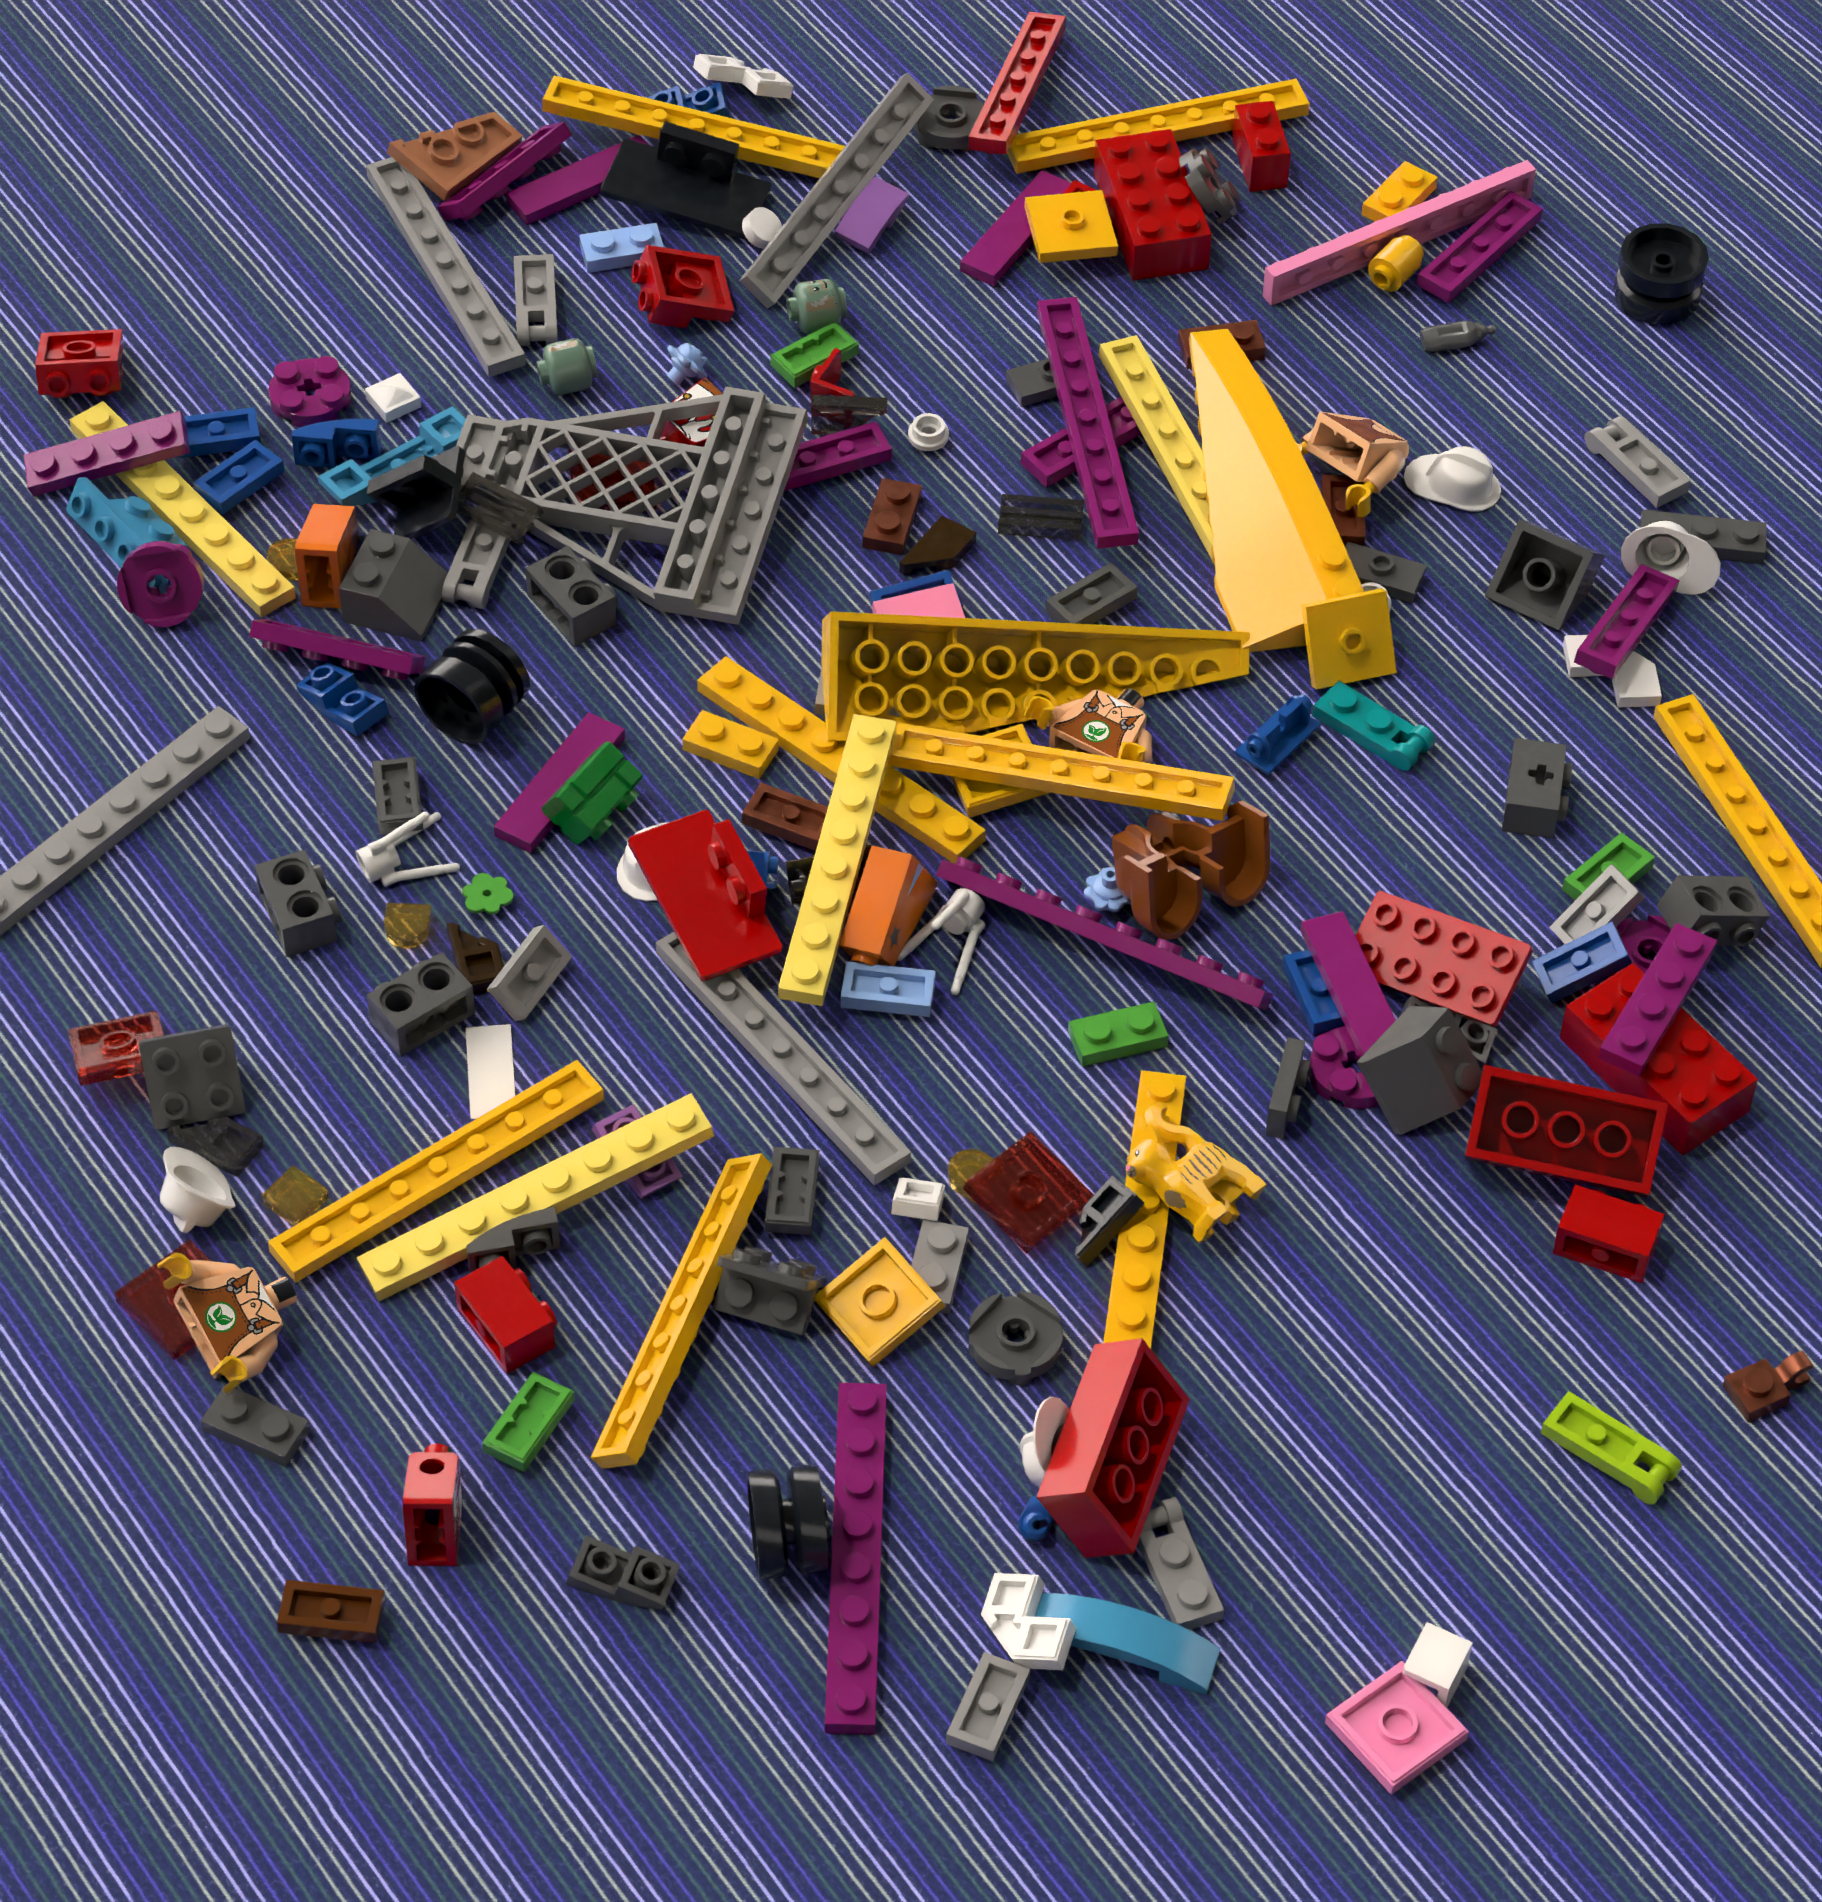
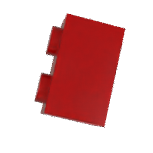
[1232,101,1291,192]
[1553,1184,1665,1283]
[454,1256,557,1374]

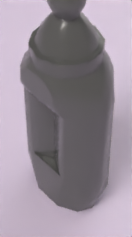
[1420,321,1496,353]

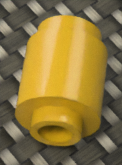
[1368,235,1424,292]

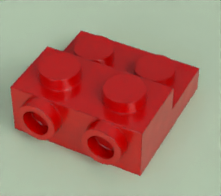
[631,245,734,328]
[35,329,124,398]

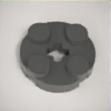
[913,86,986,152]
[1179,148,1240,224]
[968,1291,1063,1386]

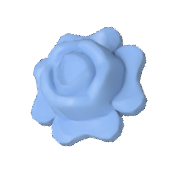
[667,343,708,385]
[1084,867,1131,912]

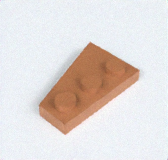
[387,112,523,201]

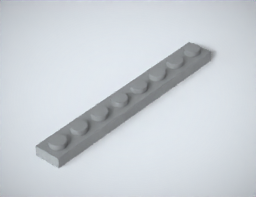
[739,72,934,308]
[366,157,526,377]
[0,706,250,936]
[656,932,911,1186]

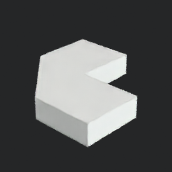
[693,54,793,99]
[1563,635,1662,707]
[981,1573,1076,1670]

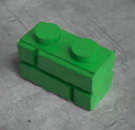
[541,741,643,845]

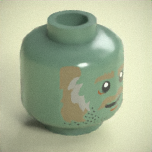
[786,279,847,334]
[536,338,598,396]

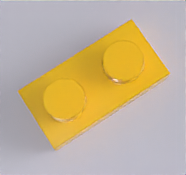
[1361,161,1438,221]
[682,710,779,779]

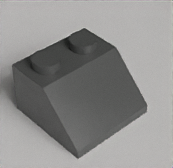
[1485,519,1606,630]
[339,529,448,642]
[1356,1006,1482,1135]

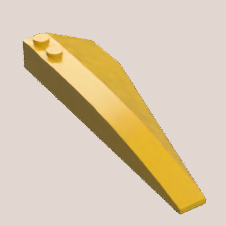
[1189,329,1364,652]
[821,611,1250,742]

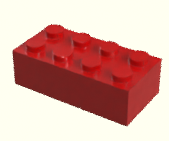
[1094,129,1212,281]
[1560,963,1758,1156]
[1465,1065,1668,1197]
[1036,1338,1190,1558]

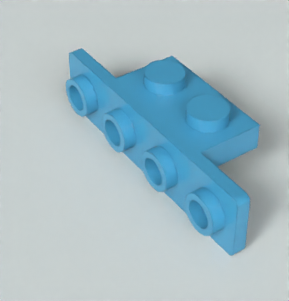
[66,477,187,594]

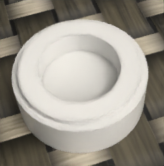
[742,207,782,249]

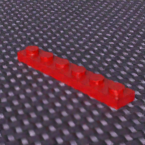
[968,12,1066,155]

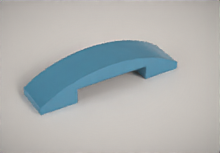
[318,406,466,506]
[1035,1593,1220,1695]

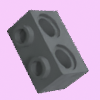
[525,546,618,647]
[254,850,341,957]
[1656,875,1770,946]
[367,952,475,1057]

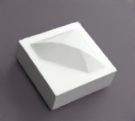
[365,373,421,423]
[891,1178,945,1221]

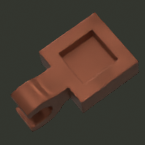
[1723,1351,1814,1423]

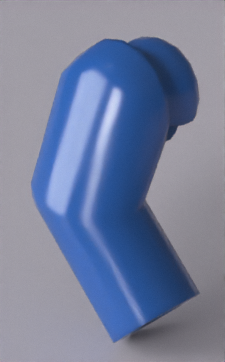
[1019,1495,1054,1541]

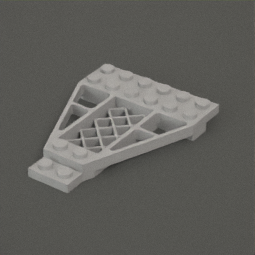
[456,386,809,625]

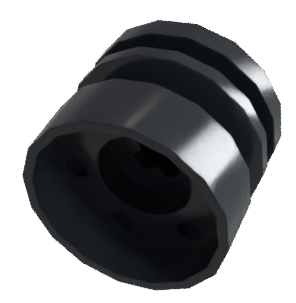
[414,629,530,745]

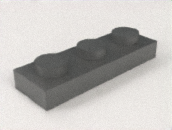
[1640,509,1767,564]

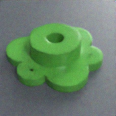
[462,873,513,915]

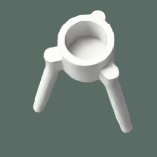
[355,812,460,887]
[897,888,985,995]

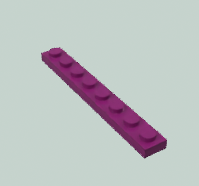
[1037,297,1139,549]
[936,856,1274,1011]
[825,1382,887,1735]

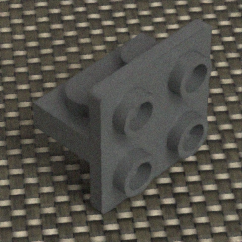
[139,1024,246,1129]
[712,1246,827,1335]

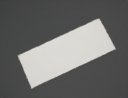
[466,1024,515,1119]

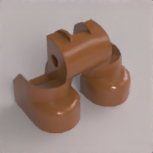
[1112,800,1271,940]

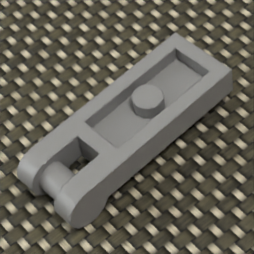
[514,254,558,346]
[1585,416,1691,508]
[442,506,517,609]
[1138,1497,1224,1630]

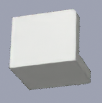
[1403,1622,1473,1708]

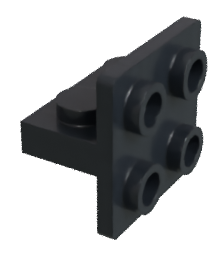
[366,446,465,539]

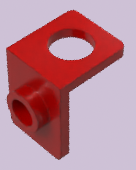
[810,348,855,424]

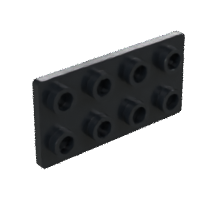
[600,121,771,240]

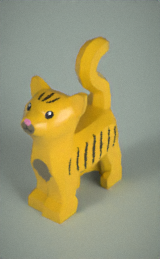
[1125,1102,1267,1243]

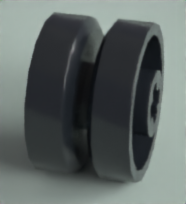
[1614,223,1709,324]
[747,1464,829,1580]

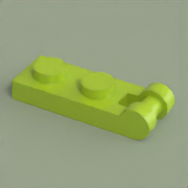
[1541,1391,1682,1505]

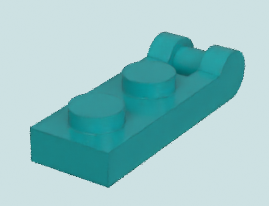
[1312,681,1436,771]

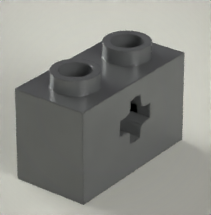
[1502,738,1573,838]

